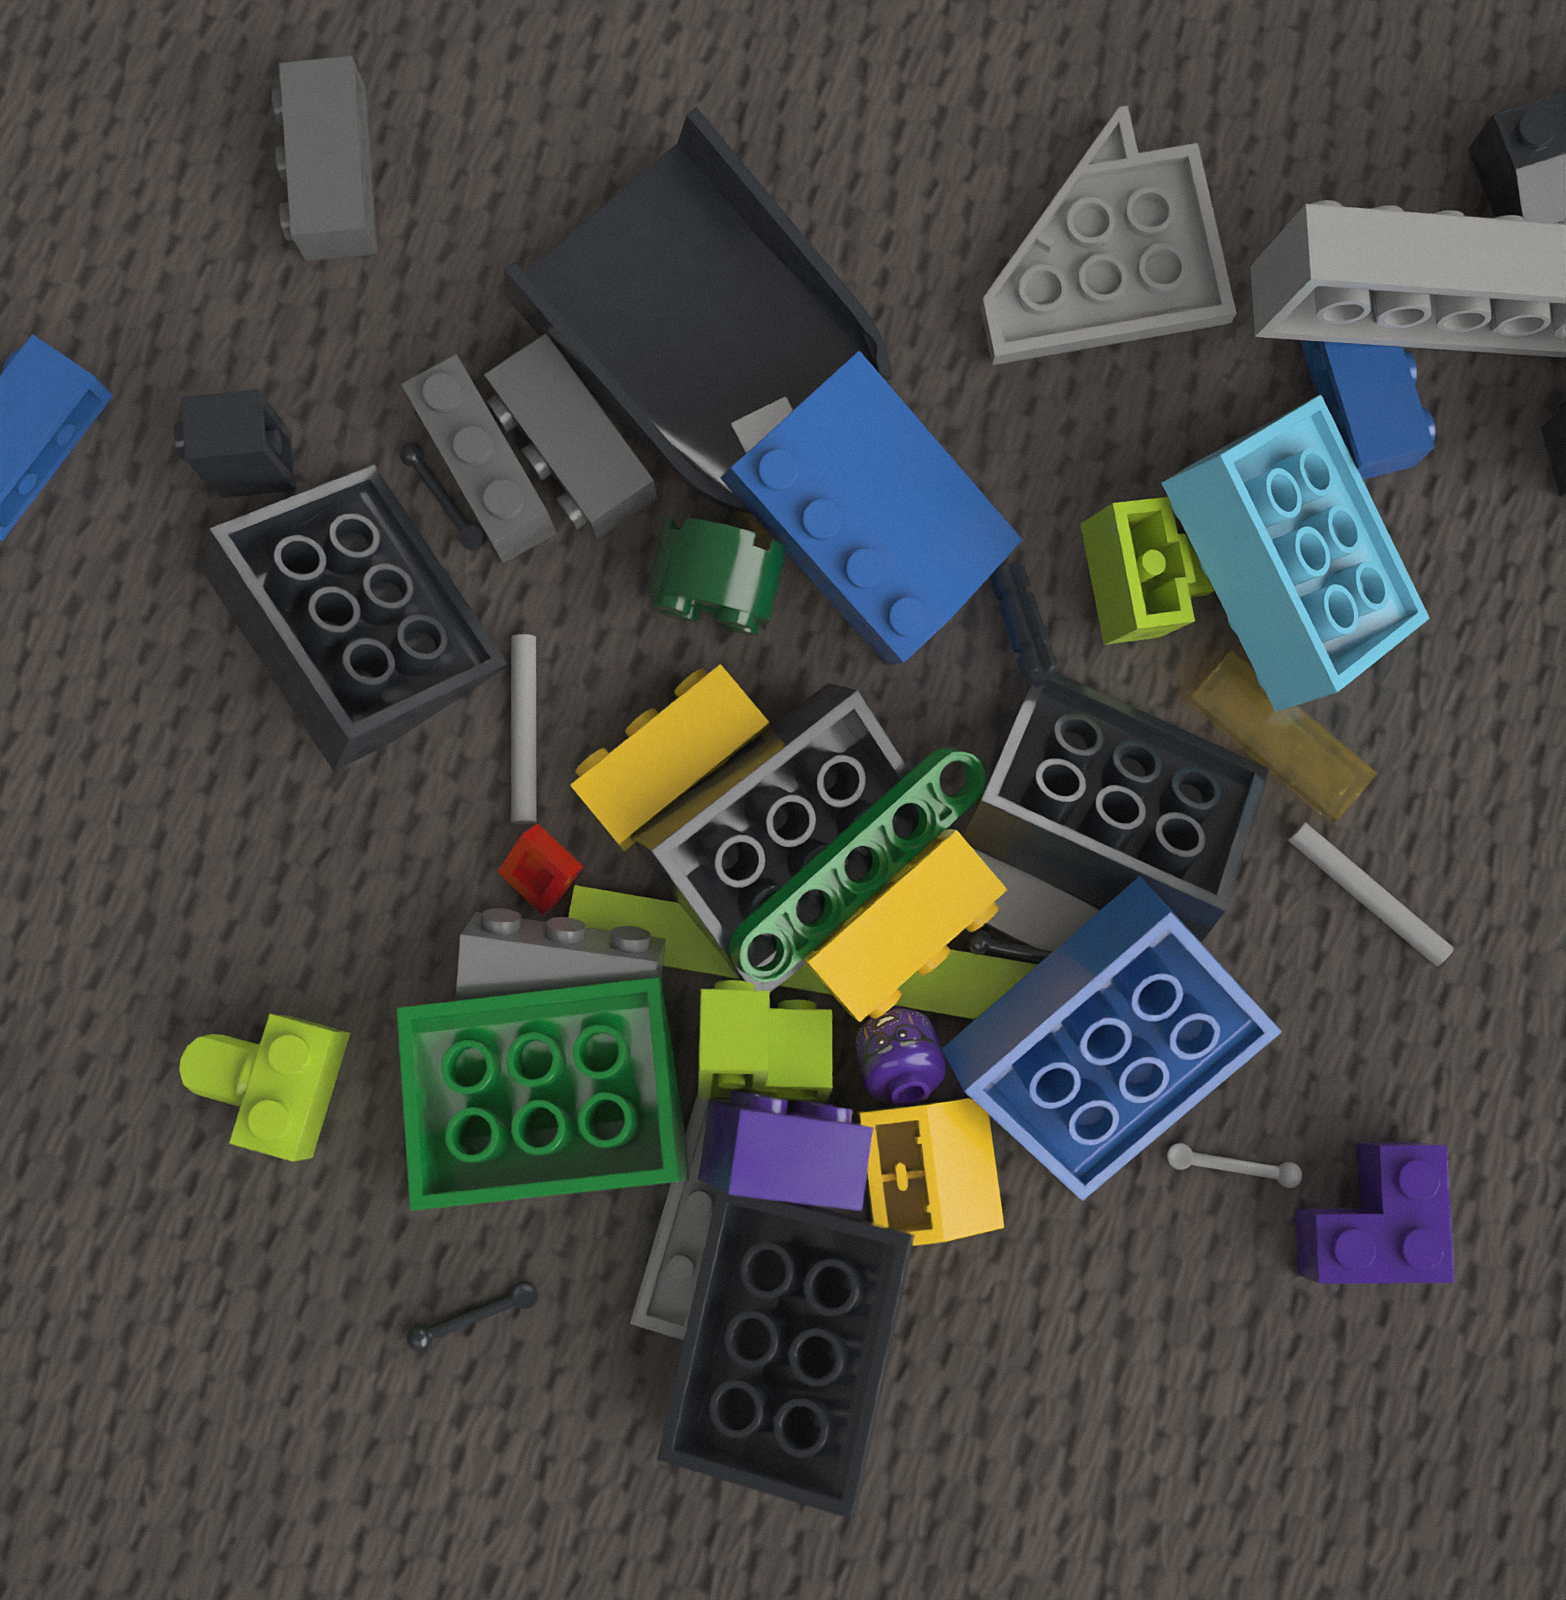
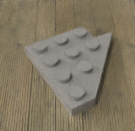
[981,106,1237,365]

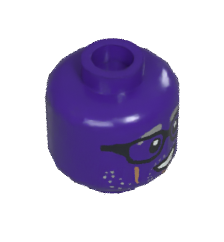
[854,1006,946,1107]

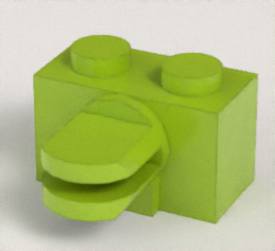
[1080,497,1215,645]
[179,1014,350,1162]

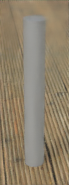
[511,634,537,824]
[1288,822,1454,966]

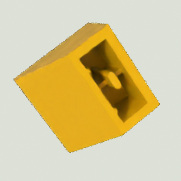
[857,1097,1004,1246]

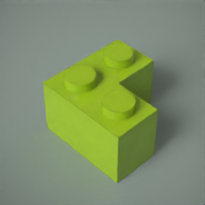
[698,980,832,1102]

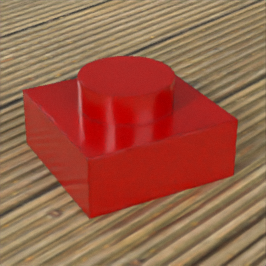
[497,823,584,915]

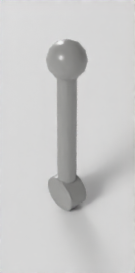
[1166,1143,1302,1188]

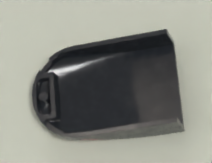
[503,107,892,514]

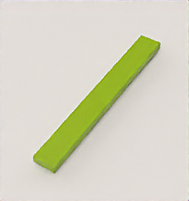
[568,885,1038,1020]

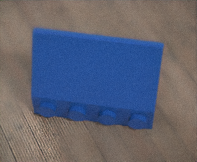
[720,351,1023,665]
[942,876,1282,1201]

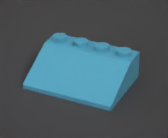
[1162,395,1430,712]

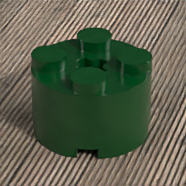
[646,517,787,636]

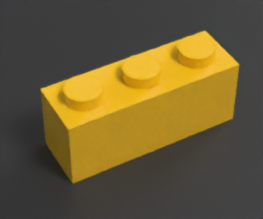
[570,664,770,851]
[802,829,1007,1022]

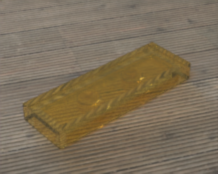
[1186,651,1378,823]

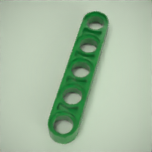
[729,747,986,983]

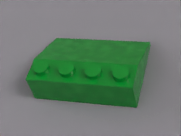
[397,977,689,1211]

